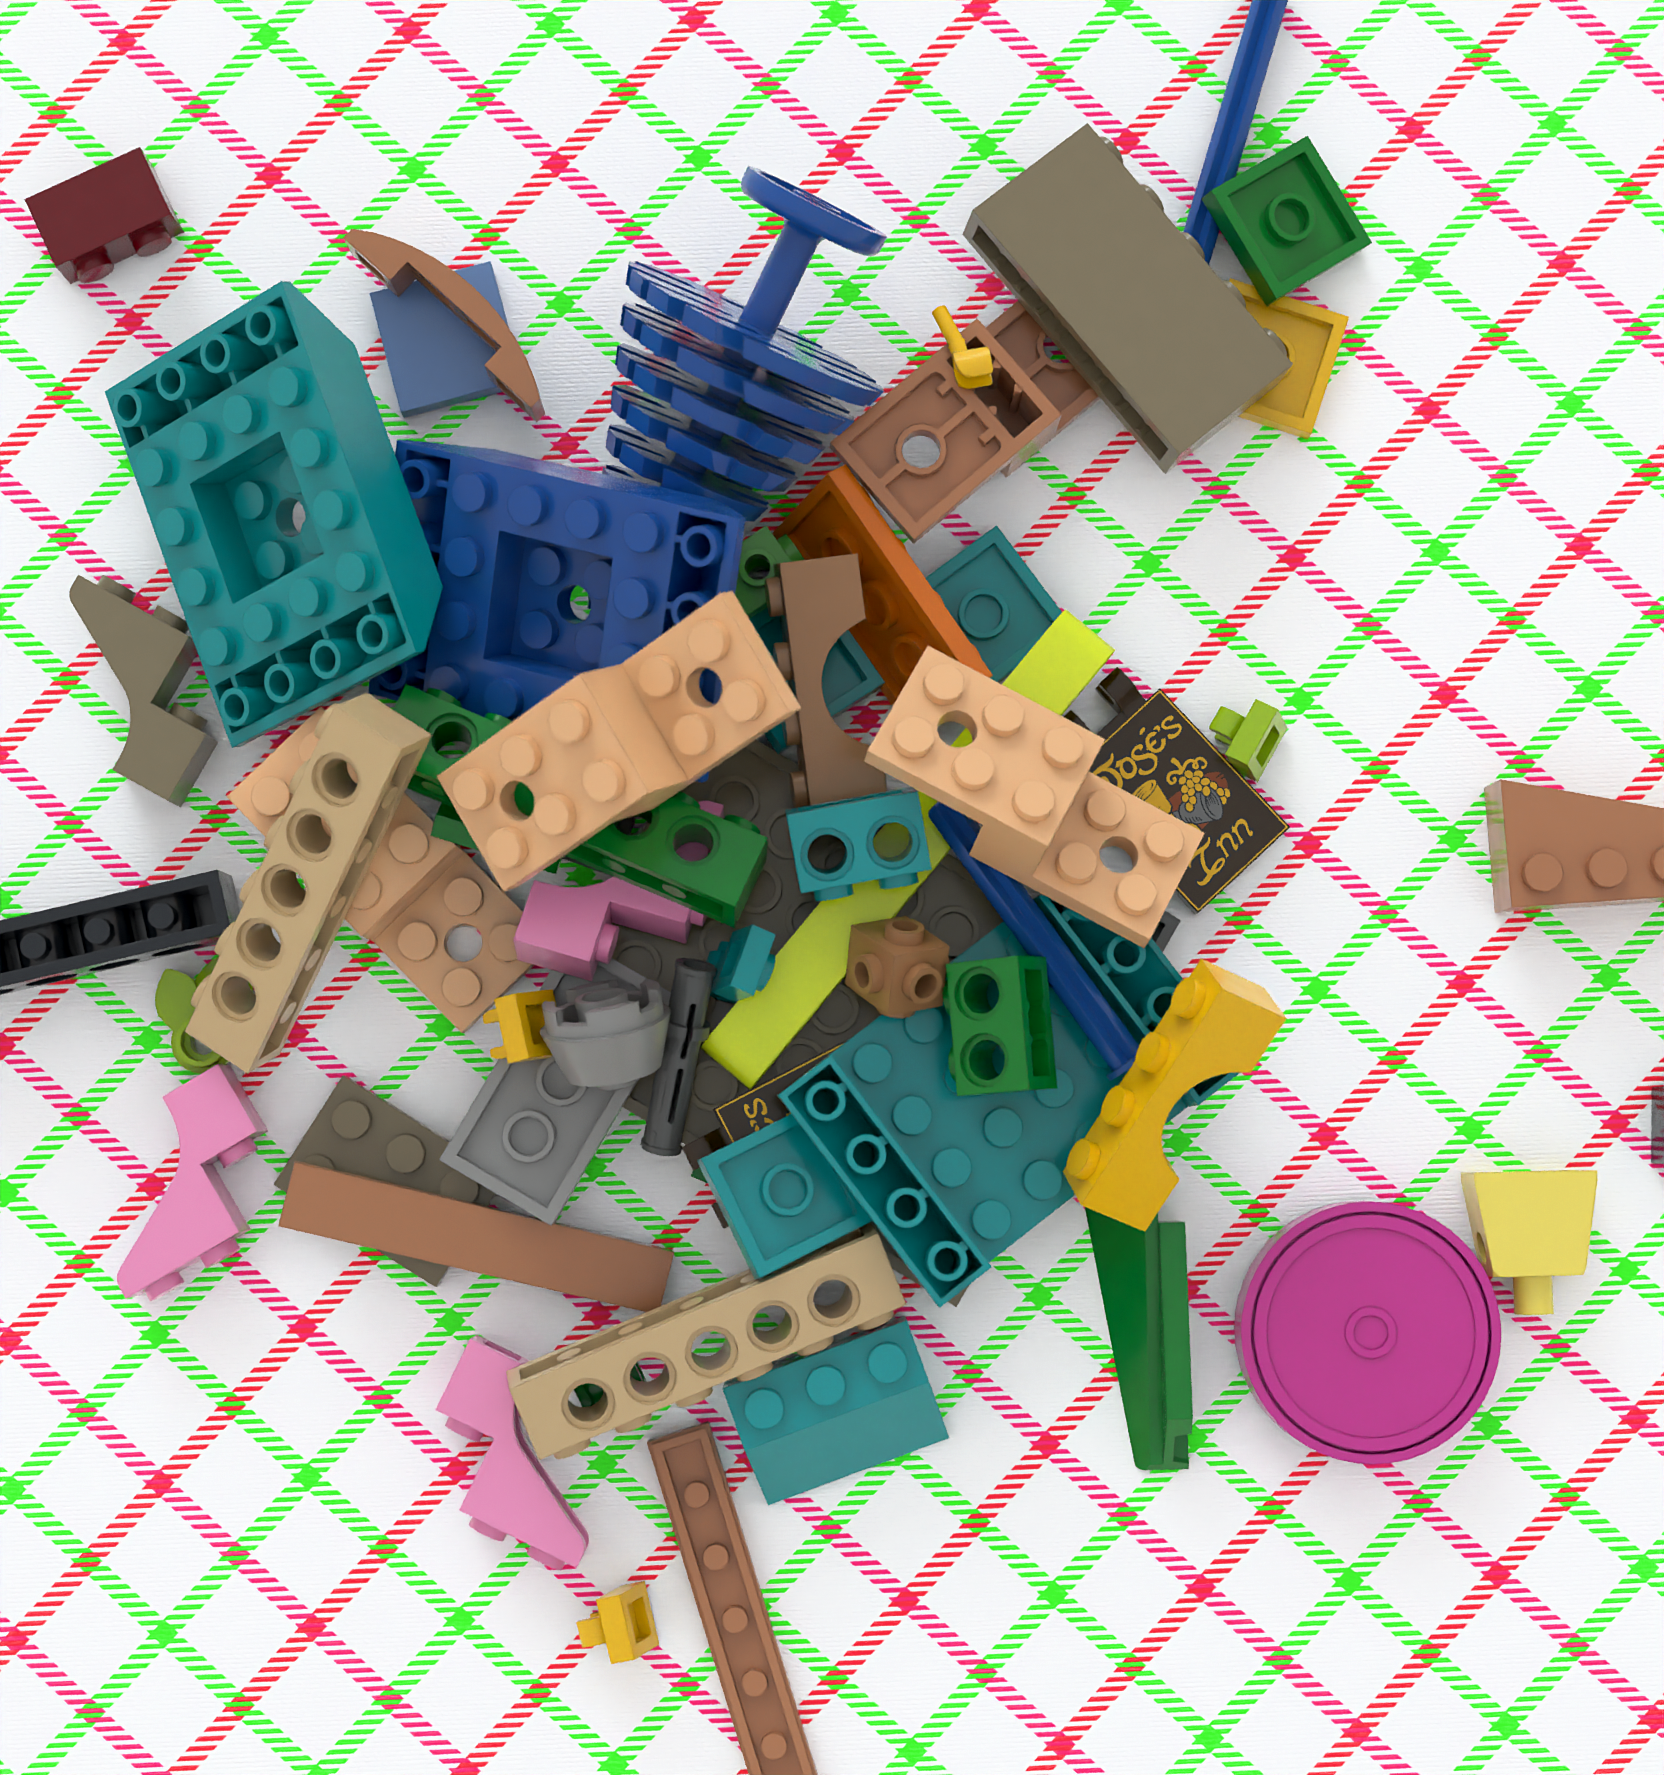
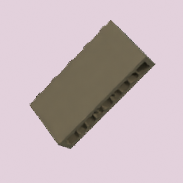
[962,123,1293,474]

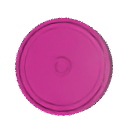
[1234,1201,1502,1465]

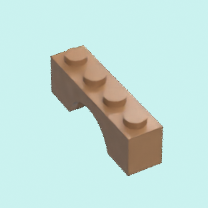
[764,553,887,808]

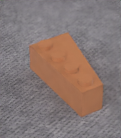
[1484,779,1664,913]

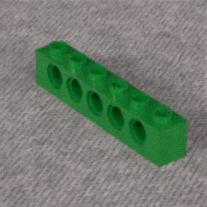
[393,684,768,928]

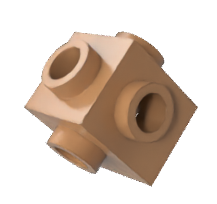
[845,916,949,1018]

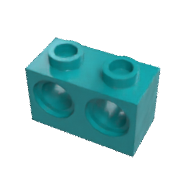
[785,787,932,901]

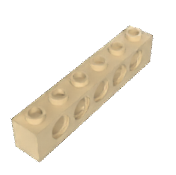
[185,693,432,1074]
[506,1222,907,1460]

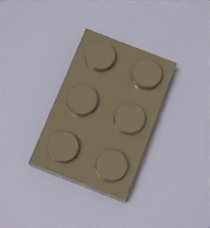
[273,1075,497,1287]

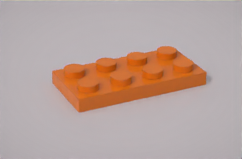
[772,464,993,707]

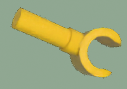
[932,305,993,389]

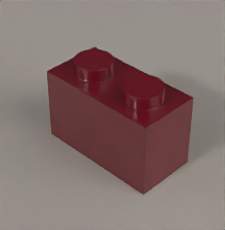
[24,147,184,284]

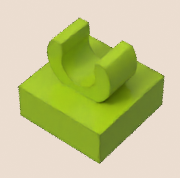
[1209,699,1288,782]

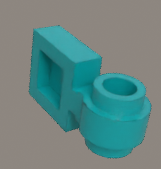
[706,924,776,1004]

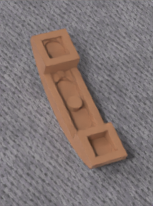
[343,229,545,422]

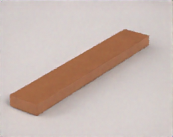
[278,1161,674,1312]
[647,1421,818,1775]

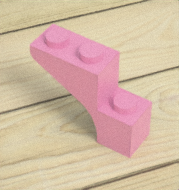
[513,801,724,981]
[117,1064,268,1302]
[435,1335,589,1570]

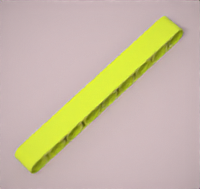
[701,609,1115,1090]

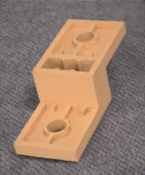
[437,591,801,892]
[864,646,1205,948]
[227,707,535,1033]

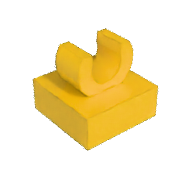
[482,989,556,1064]
[576,1581,659,1664]

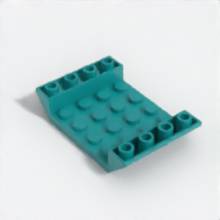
[777,893,1239,1308]

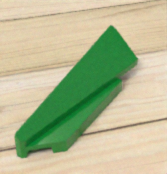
[1085,1207,1193,1470]

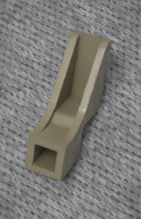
[69,575,218,807]

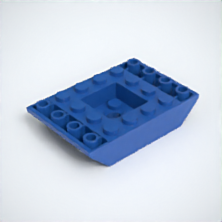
[368,440,746,783]

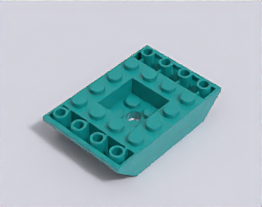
[104,281,443,748]

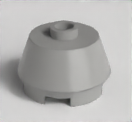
[540,979,671,1090]

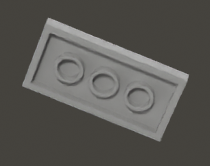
[439,958,671,1226]

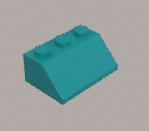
[722,1316,949,1505]

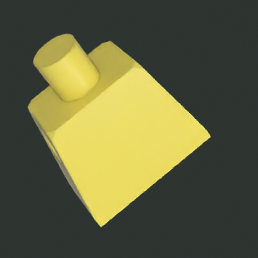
[1461,1170,1598,1315]

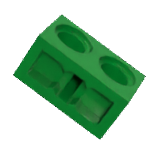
[943,956,1057,1096]

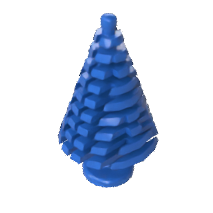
[587,165,887,609]

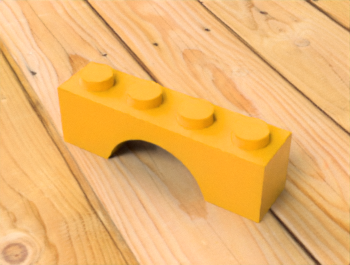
[1063,958,1287,1232]

